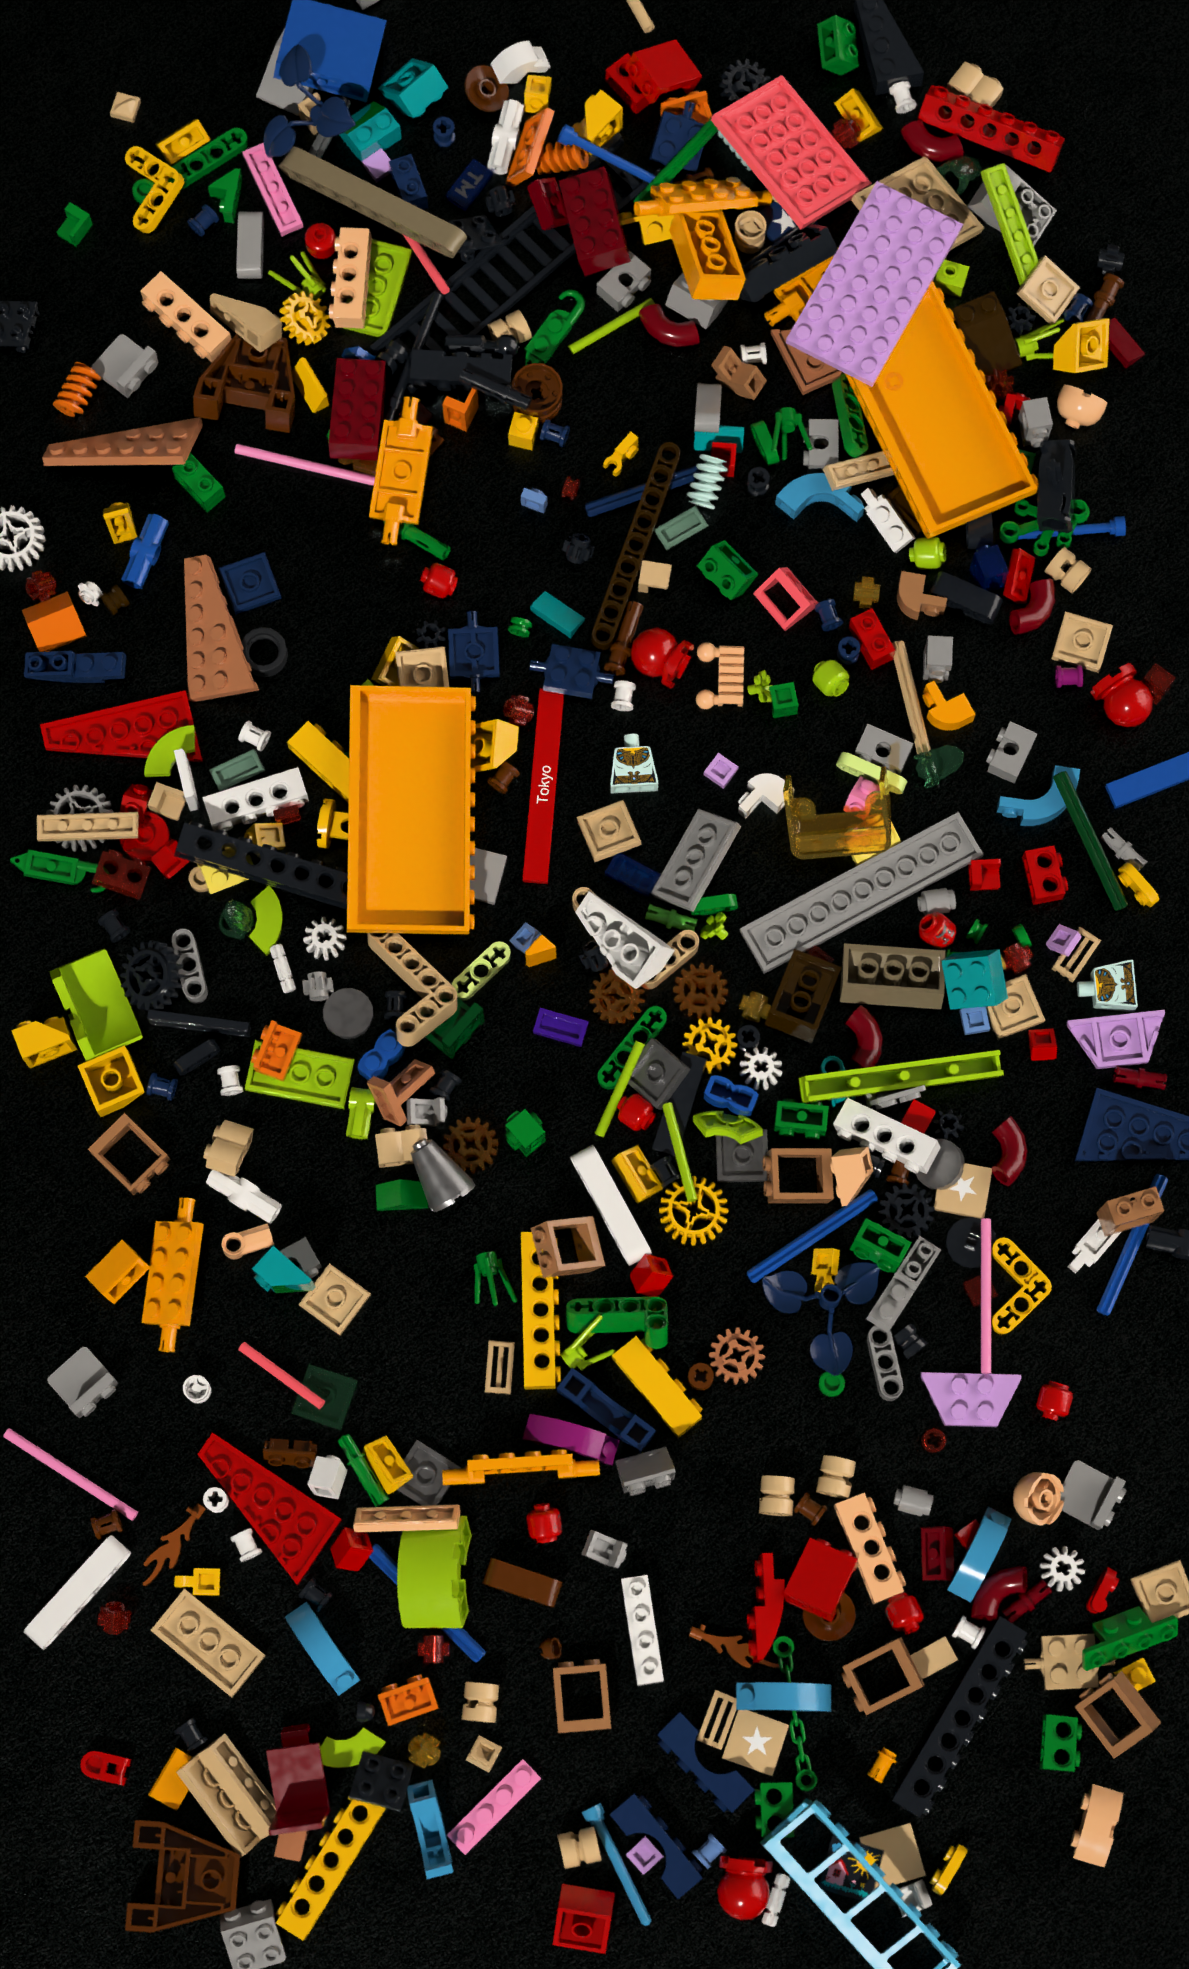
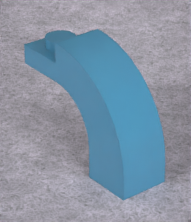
[775,473,864,522]
[997,765,1080,826]
[947,1507,1011,1602]
[285,1602,360,1696]
[736,1682,831,1712]
[407,1780,453,1879]

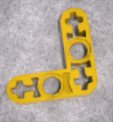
[125,146,184,233]
[991,1238,1052,1334]

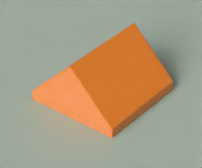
[22,592,86,652]

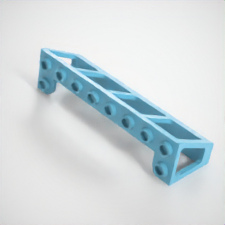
[760,1798,961,1969]

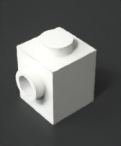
[307,1455,347,1499]

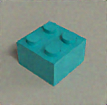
[941,949,1008,1010]

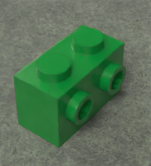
[817,15,859,76]
[697,540,758,600]
[774,1099,829,1140]
[505,1109,546,1157]
[850,1218,912,1274]

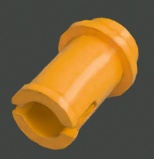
[867,1747,897,1783]

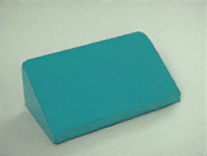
[694,425,744,453]
[530,591,585,638]

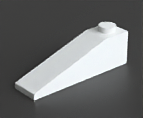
[575,891,675,989]

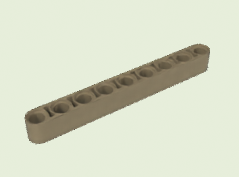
[279,146,467,258]

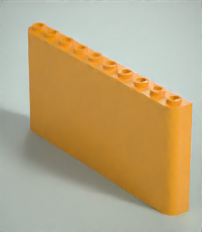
[844,281,1039,539]
[347,685,476,934]

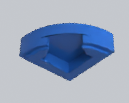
[342,346,375,360]

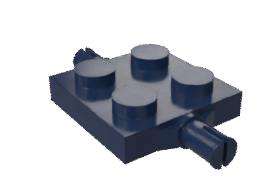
[649,101,705,183]
[448,611,500,694]
[529,644,614,699]

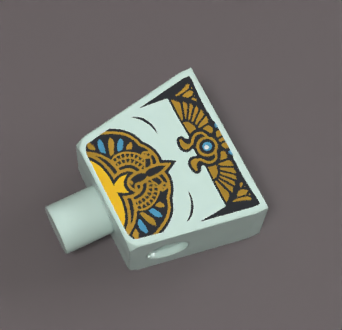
[611,734,658,793]
[1077,960,1138,1012]

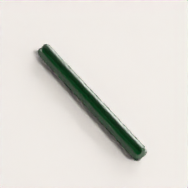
[1053,771,1128,911]

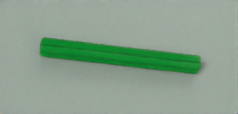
[634,119,718,203]

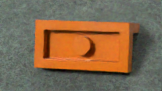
[442,388,479,432]

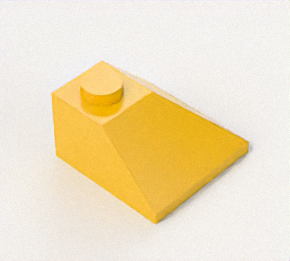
[1053,318,1109,373]
[470,719,519,773]

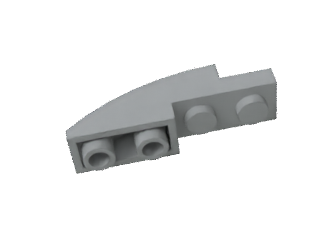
[866,1236,941,1333]

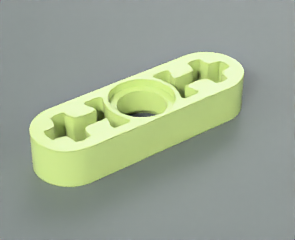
[836,752,907,794]
[452,941,511,1001]

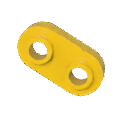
[1118,862,1159,907]
[930,1844,968,1896]

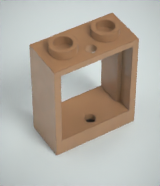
[88,1113,170,1195]
[762,1148,834,1203]
[1097,1186,1164,1237]
[531,1216,605,1278]
[841,1638,925,1715]
[553,1659,611,1733]
[1075,1671,1161,1759]

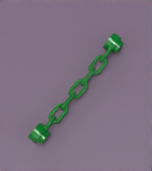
[773,1636,817,1791]

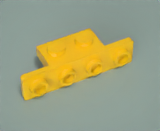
[619,211,675,245]

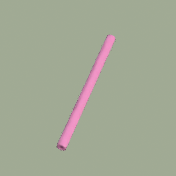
[235,444,375,486]
[981,1218,991,1374]
[3,1428,138,1521]

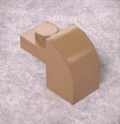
[712,346,767,400]
[897,571,947,620]

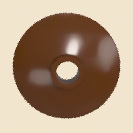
[465,65,509,112]
[803,1593,856,1641]

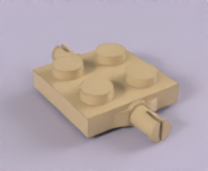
[1024,1634,1115,1690]

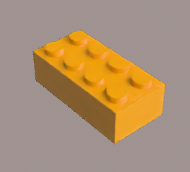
[669,210,746,300]

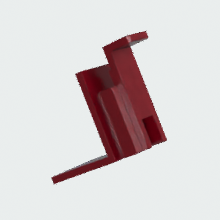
[266,1723,330,1835]

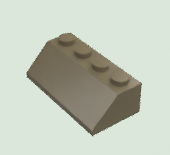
[840,943,945,1009]

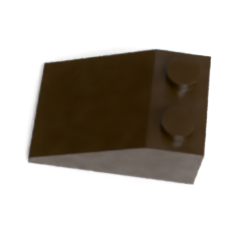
[951,291,1022,380]
[765,949,841,1043]

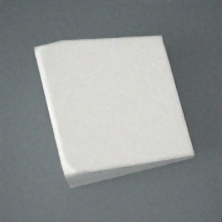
[898,1880,932,1917]

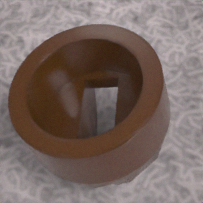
[539,1637,561,1659]

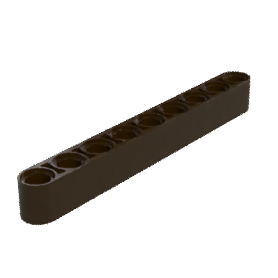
[591,442,680,650]

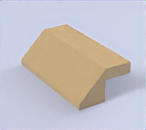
[176,1733,276,1858]

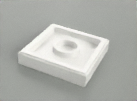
[174,749,200,811]

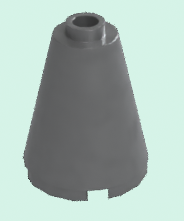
[410,1138,475,1212]

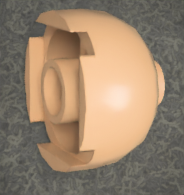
[1057,384,1107,429]
[1013,1472,1064,1525]

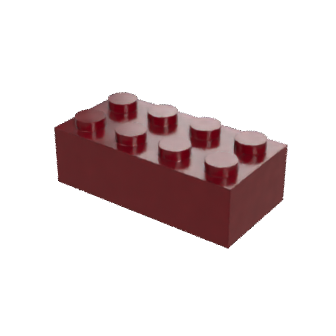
[559,166,631,276]
[328,358,387,461]

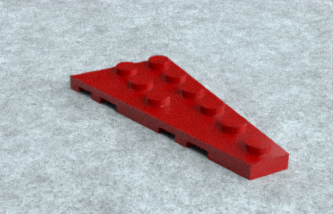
[40,690,203,762]
[198,1433,342,1586]

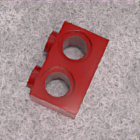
[606,53,650,114]
[1022,846,1068,905]

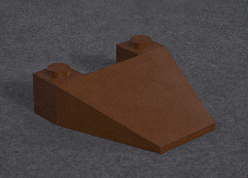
[193,333,295,433]
[125,1820,240,1932]

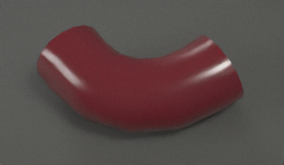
[901,120,964,162]
[639,304,700,347]
[1009,579,1055,634]
[846,1005,883,1069]
[992,1116,1028,1186]
[971,1566,1028,1621]

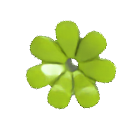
[748,670,773,702]
[700,912,728,940]

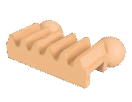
[696,642,744,709]

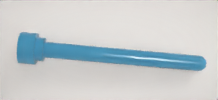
[581,1803,651,1926]

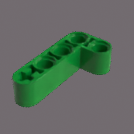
[566,1296,668,1349]

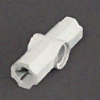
[487,99,524,175]
[206,1170,282,1224]

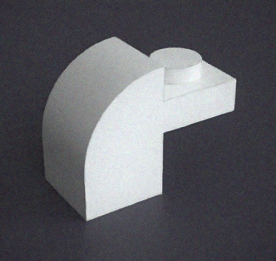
[490,41,550,84]
[738,773,795,819]

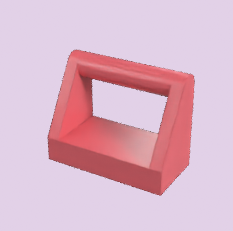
[753,567,818,631]

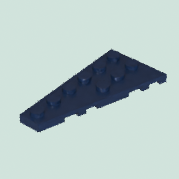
[1074,1088,1189,1161]

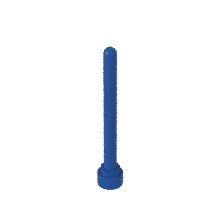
[557,124,656,183]
[1007,516,1126,540]

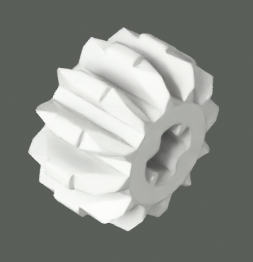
[303,917,347,961]
[739,1047,782,1090]
[1040,1546,1085,1591]

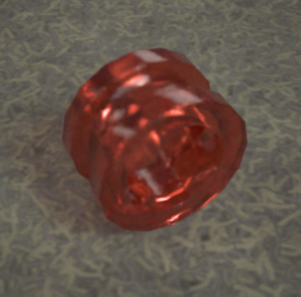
[561,476,580,500]
[921,1429,946,1453]

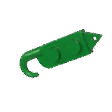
[524,290,585,366]
[10,850,110,893]

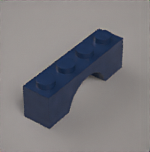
[557,1368,656,1454]
[657,1712,754,1813]
[610,1794,703,1899]

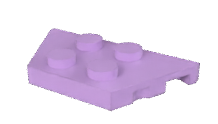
[1067,1010,1165,1069]
[921,1372,1021,1427]

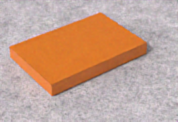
[505,107,555,188]

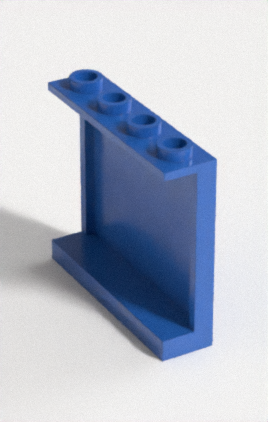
[273,0,387,102]

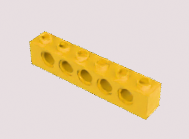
[521,1232,561,1389]
[275,1797,386,1941]

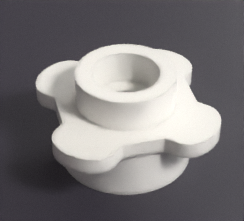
[78,581,102,606]

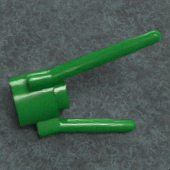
[771,407,812,460]
[474,1252,517,1306]

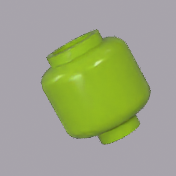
[909,537,946,570]
[812,660,849,696]

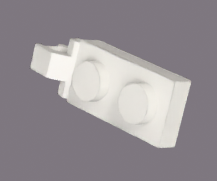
[861,488,915,553]
[1068,1219,1121,1274]

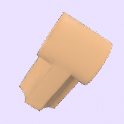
[222,1223,274,1260]

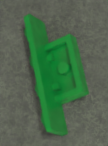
[1082,1606,1178,1671]

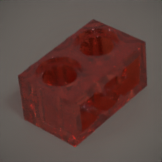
[92,850,151,900]

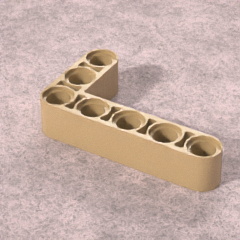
[572,887,699,989]
[367,933,458,1047]

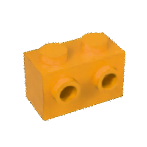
[85,1240,151,1304]

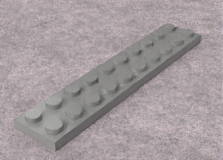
[740,812,984,974]

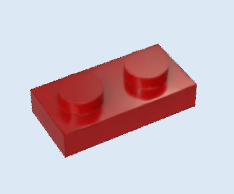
[1003,548,1035,604]

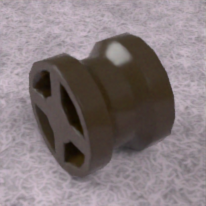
[100,584,130,615]

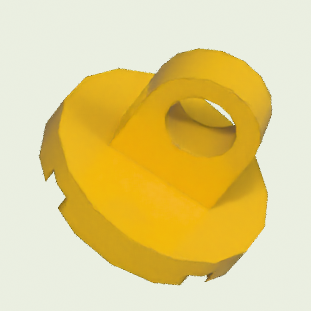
[317,798,348,849]

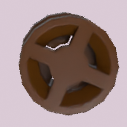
[688,1363,714,1391]

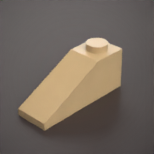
[210,293,282,353]

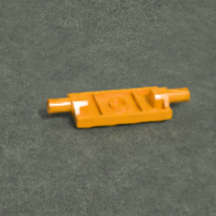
[634,177,772,217]
[764,247,839,327]
[369,396,433,545]
[142,1198,204,1353]
[442,1450,600,1485]

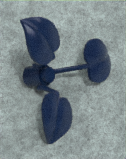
[263,44,356,158]
[762,1263,880,1376]

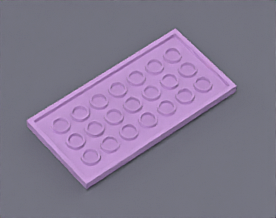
[786,181,963,387]

